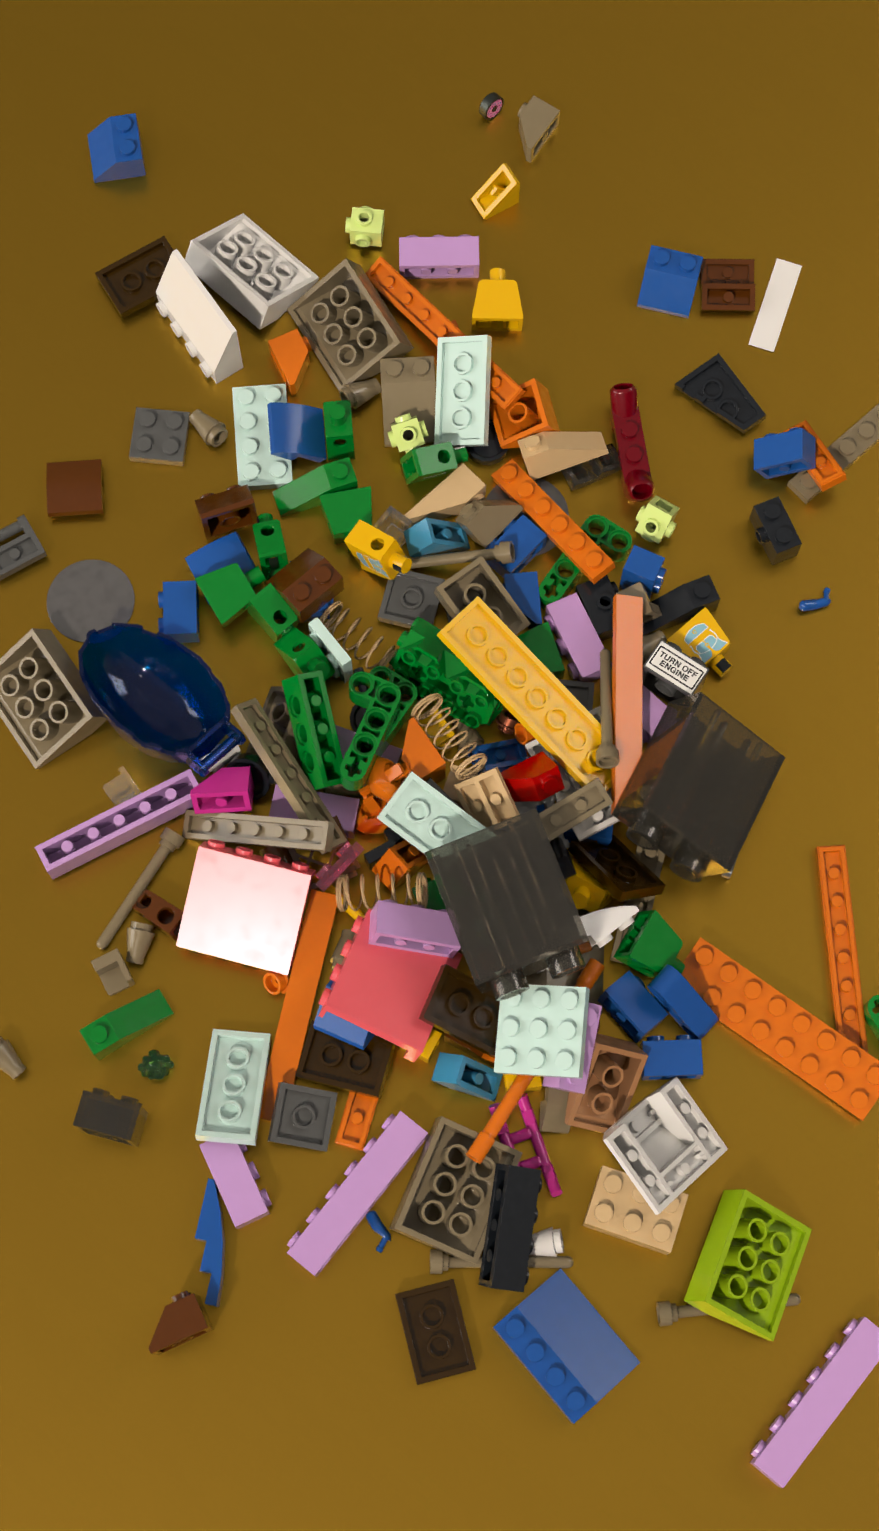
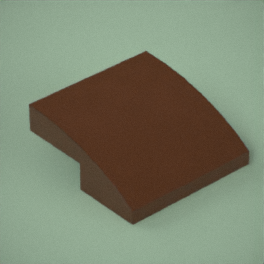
[700,259,756,311]
[46,459,104,517]

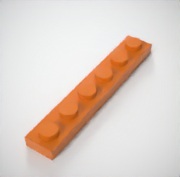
[491,459,616,584]

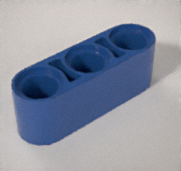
[647,964,719,1039]

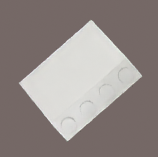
[185,213,319,329]
[156,249,243,384]

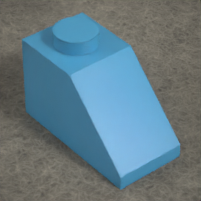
[404,518,470,557]
[431,1052,503,1101]

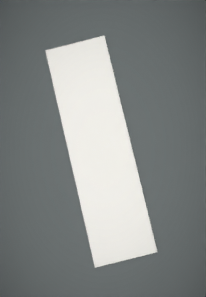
[748,258,802,352]

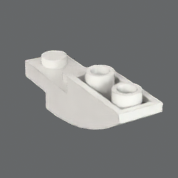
[531,906,640,974]

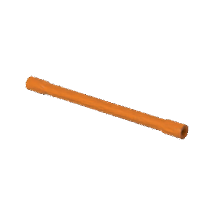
[466,958,605,1164]

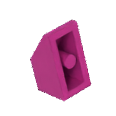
[190,766,254,814]

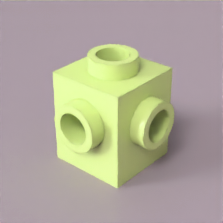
[345,206,385,247]
[387,413,429,454]
[635,495,680,544]

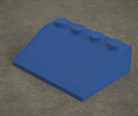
[493,1268,640,1424]

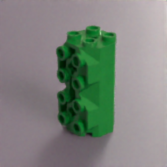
[389,617,503,728]

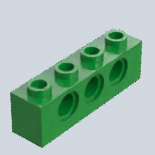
[281,670,343,791]

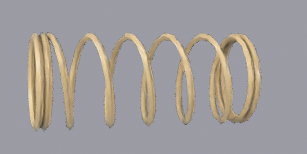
[319,601,398,670]
[411,693,488,780]
[336,872,428,912]

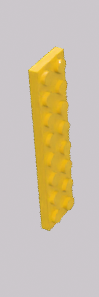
[437,596,612,791]

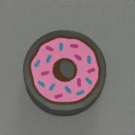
[479,92,504,120]

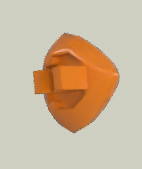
[368,756,411,802]
[355,785,389,834]

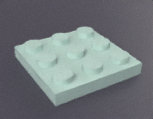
[494,983,590,1079]

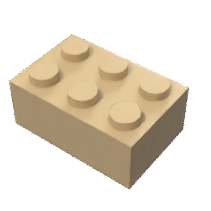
[582,1165,688,1255]

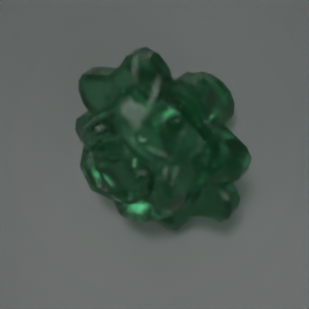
[137,1050,174,1080]

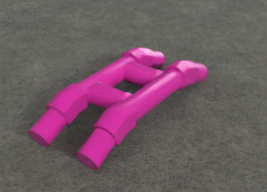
[489,1093,562,1197]

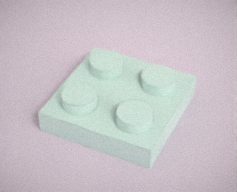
[308,617,353,683]

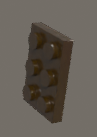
[95,236,174,319]
[568,835,666,901]
[419,964,501,1058]
[295,1020,396,1099]
[395,1279,476,1385]

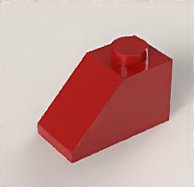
[500,751,565,802]

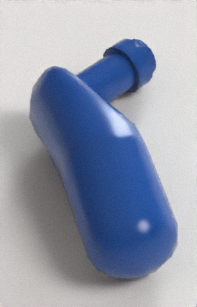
[799,587,831,611]
[366,1210,391,1253]

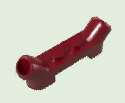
[610,383,655,502]

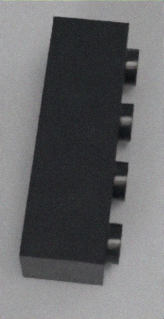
[478,1163,542,1292]

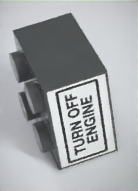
[643,639,709,713]

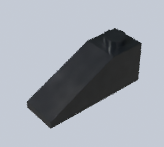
[643,575,720,636]

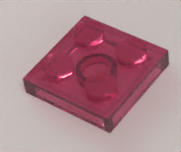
[315,841,365,892]

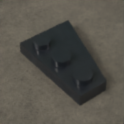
[675,353,766,433]

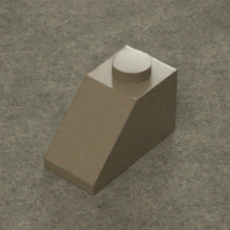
[518,96,560,163]
[455,499,523,548]

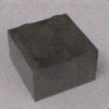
[73,1088,148,1147]

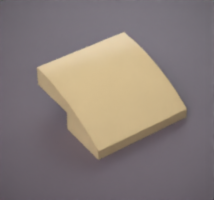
[453,767,522,831]

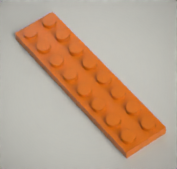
[681,937,879,1121]

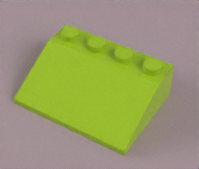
[684,1189,812,1341]

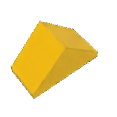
[471,163,520,219]

